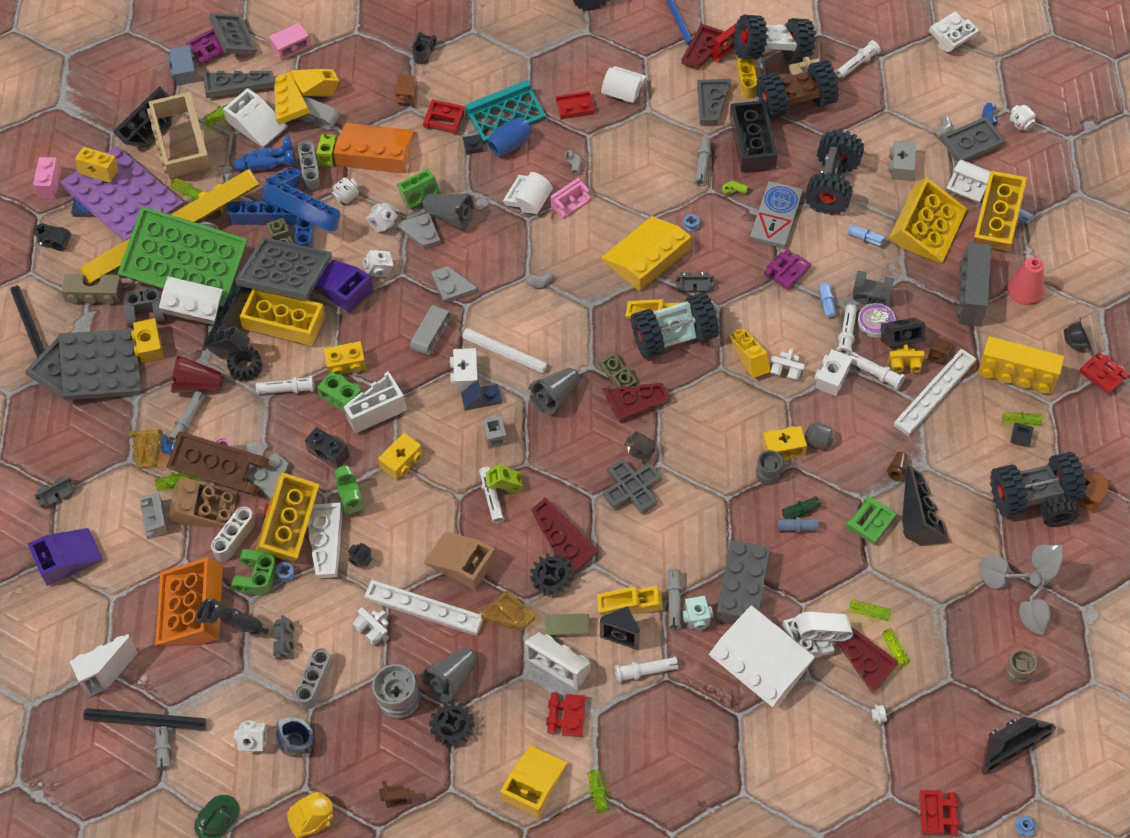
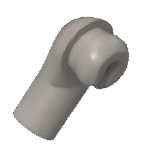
[936,116,952,138]
[565,150,582,175]
[526,271,554,288]

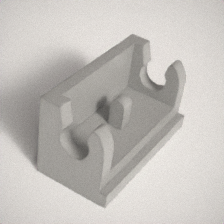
[140,491,169,539]

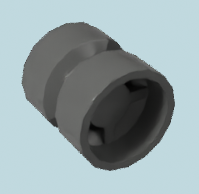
[756,450,783,485]

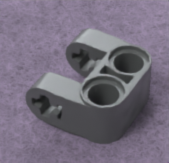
[853,270,895,306]
[124,288,166,328]

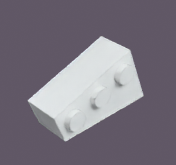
[344,371,407,434]

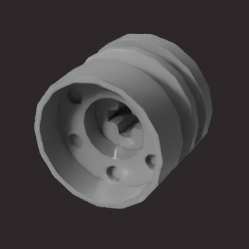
[372,664,421,719]

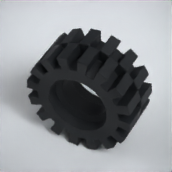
[226,346,263,382]
[1040,496,1080,527]

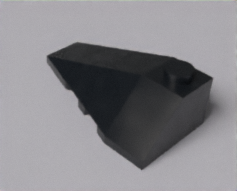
[902,465,949,545]

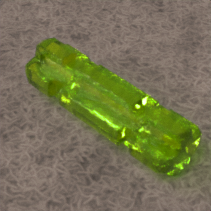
[882,628,910,667]

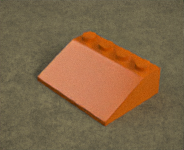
[334,123,415,174]
[155,557,223,647]

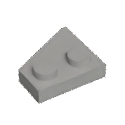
[396,213,440,250]
[431,266,477,304]
[247,452,289,500]

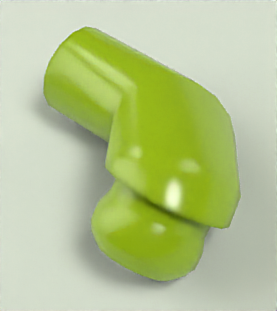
[722,181,749,195]

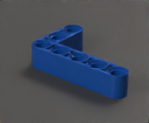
[262,168,340,231]
[226,201,316,248]

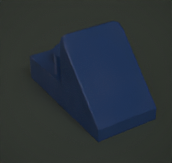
[461,380,502,411]

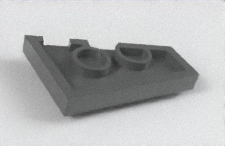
[697,79,732,125]

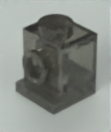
[624,431,656,465]

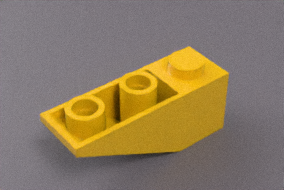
[727,328,770,378]

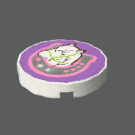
[858,303,895,338]

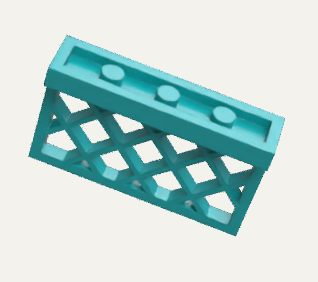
[465,80,546,143]

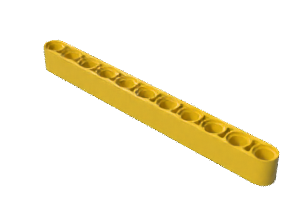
[79,169,260,285]

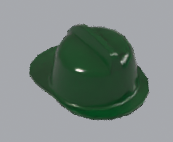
[194,795,240,838]

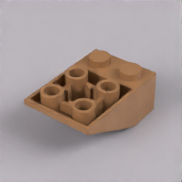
[168,477,237,528]
[424,532,496,590]

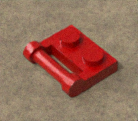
[712,23,737,62]
[423,99,465,134]

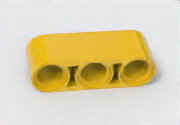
[736,55,757,99]

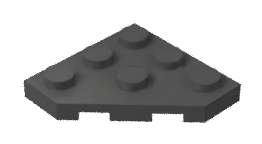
[25,337,77,405]

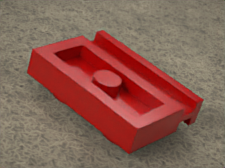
[556,91,595,120]

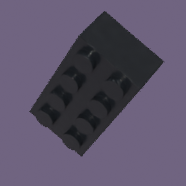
[730,100,777,172]

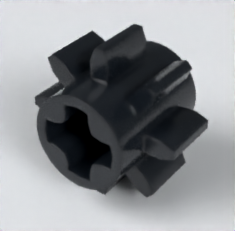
[347,543,372,568]

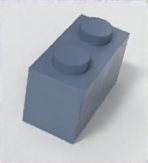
[168,45,197,86]

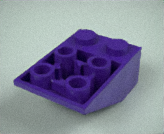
[314,260,373,313]
[28,528,103,586]

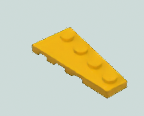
[274,72,311,125]

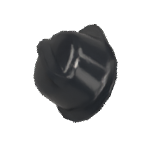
[1063,317,1093,357]

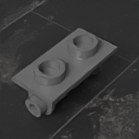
[676,272,714,291]
[34,476,77,508]
[273,615,295,660]

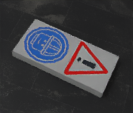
[750,181,803,249]

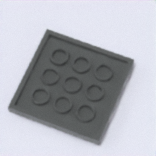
[236,237,332,301]
[58,329,141,400]

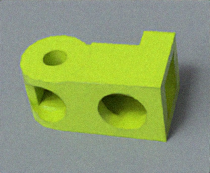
[316,134,337,167]
[486,464,523,493]

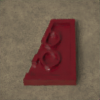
[681,24,725,69]
[603,383,671,422]
[836,626,899,694]

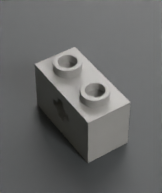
[888,140,916,181]

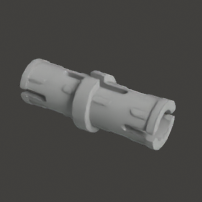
[154,726,171,771]

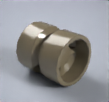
[1005,649,1037,685]

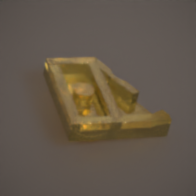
[129,429,163,469]
[479,590,536,632]

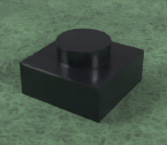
[463,134,483,155]
[1010,423,1034,447]

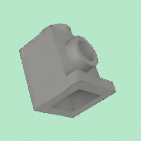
[482,416,507,449]

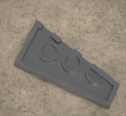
[203,70,274,98]

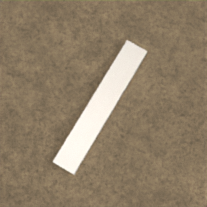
[893,349,977,436]
[364,580,484,636]

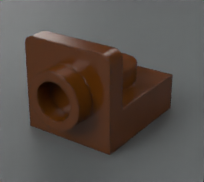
[928,337,954,364]
[379,781,412,808]

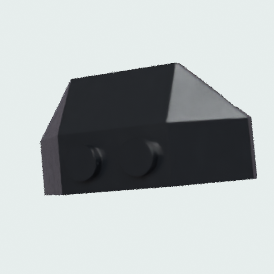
[113,86,172,148]
[981,717,1056,775]

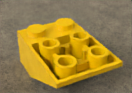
[500,745,568,818]

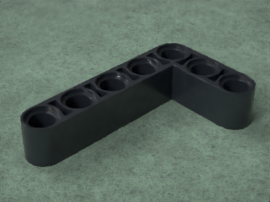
[204,282,252,358]

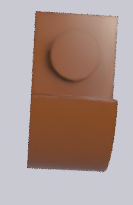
[393,75,417,104]
[1078,469,1108,513]

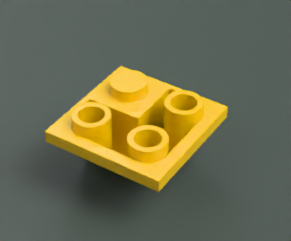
[290,69,339,97]

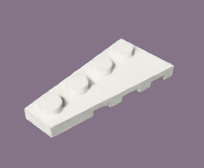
[307,503,343,578]

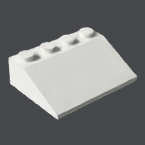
[709,605,815,707]

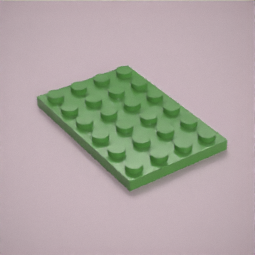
[118,206,248,308]

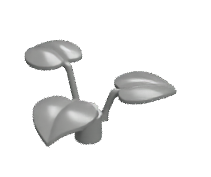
[979,544,1063,635]

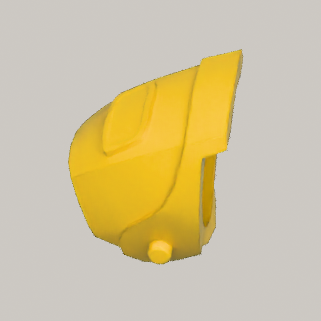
[287,792,333,838]

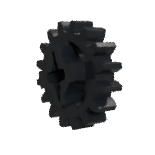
[530,553,574,597]
[429,701,475,747]

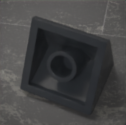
[600,606,640,650]

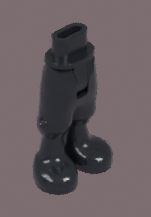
[196,599,269,636]

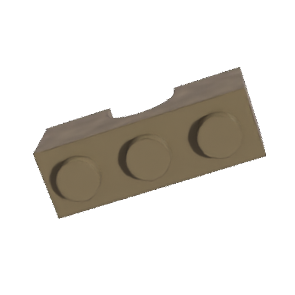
[61,274,123,304]

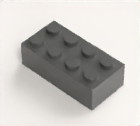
[956,242,991,327]
[716,540,770,625]

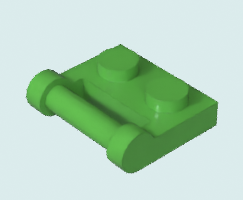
[844,496,897,545]

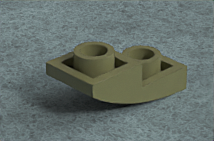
[266,218,293,243]
[598,352,637,388]
[545,613,590,637]

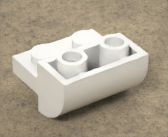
[929,11,979,52]
[601,66,646,103]
[946,160,990,204]
[503,172,553,214]
[782,617,835,662]

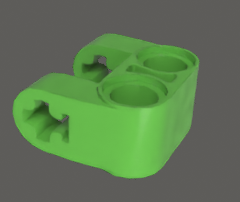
[335,466,365,516]
[231,549,277,596]

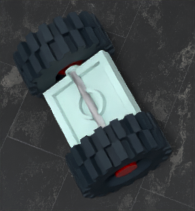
[631,292,720,359]

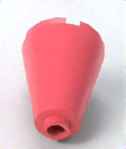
[1007,257,1045,305]

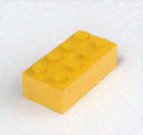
[974,171,1027,252]
[240,289,326,346]
[977,336,1064,394]
[255,472,319,563]

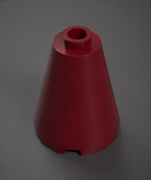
[171,355,224,393]

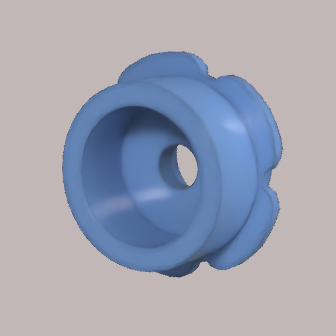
[1015,815,1037,837]

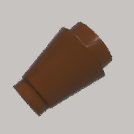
[887,452,907,481]

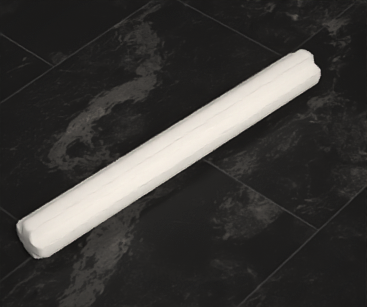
[463,328,547,373]

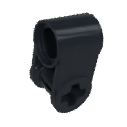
[412,32,437,64]
[33,223,72,251]

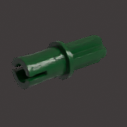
[782,496,821,519]

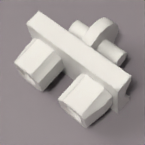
[770,348,805,382]
[352,608,389,646]

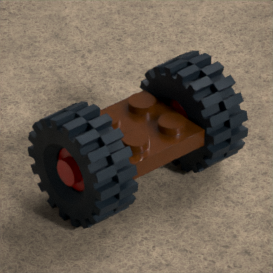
[756,60,839,119]

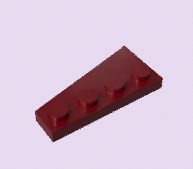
[531,497,599,575]

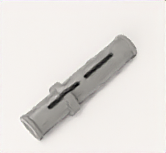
[694,136,712,186]
[168,391,206,443]
[666,569,682,630]

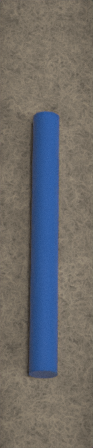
[666,0,692,45]

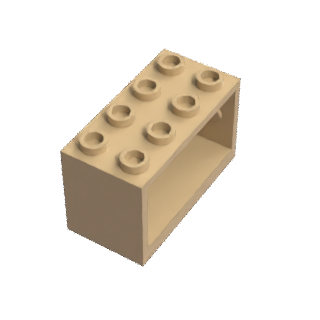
[147,92,211,179]

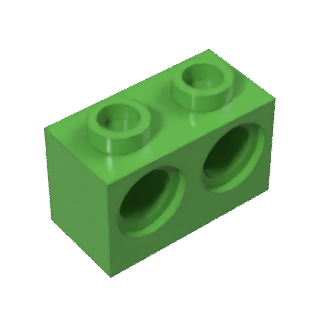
[396,168,441,209]
[317,371,362,412]

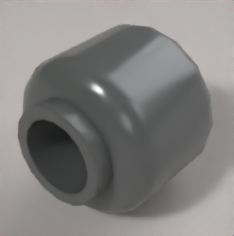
[804,421,835,450]

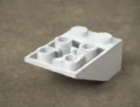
[223,88,288,148]
[70,634,138,698]

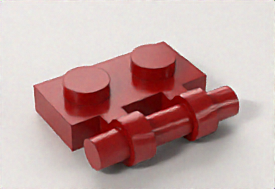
[1079,351,1130,395]
[546,692,586,738]
[919,790,960,836]

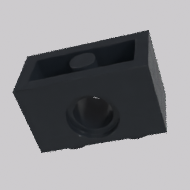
[881,317,926,347]
[304,427,350,469]

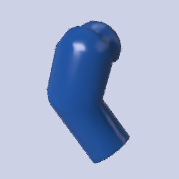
[982,103,998,126]
[158,434,174,455]

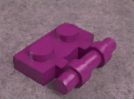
[186,29,225,65]
[763,249,811,290]

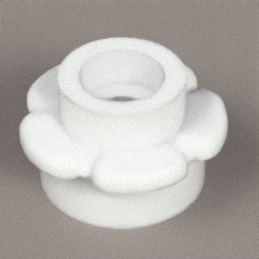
[871,704,887,725]

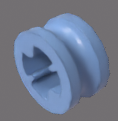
[683,214,700,232]
[276,562,295,582]

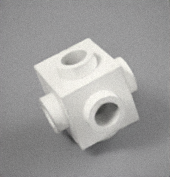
[365,203,398,232]
[363,250,394,277]
[234,720,267,753]

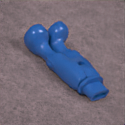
[234,136,296,172]

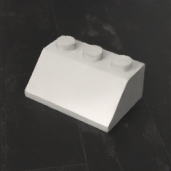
[159,277,223,325]
[524,632,591,690]

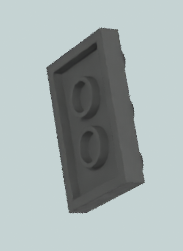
[209,13,257,55]
[941,117,1005,162]

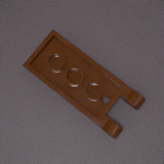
[166,431,270,496]

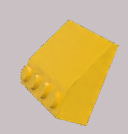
[889,177,967,263]
[601,216,691,291]

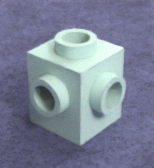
[682,596,713,630]

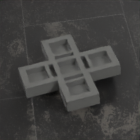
[602,458,662,514]

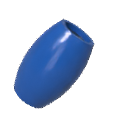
[487,117,532,157]

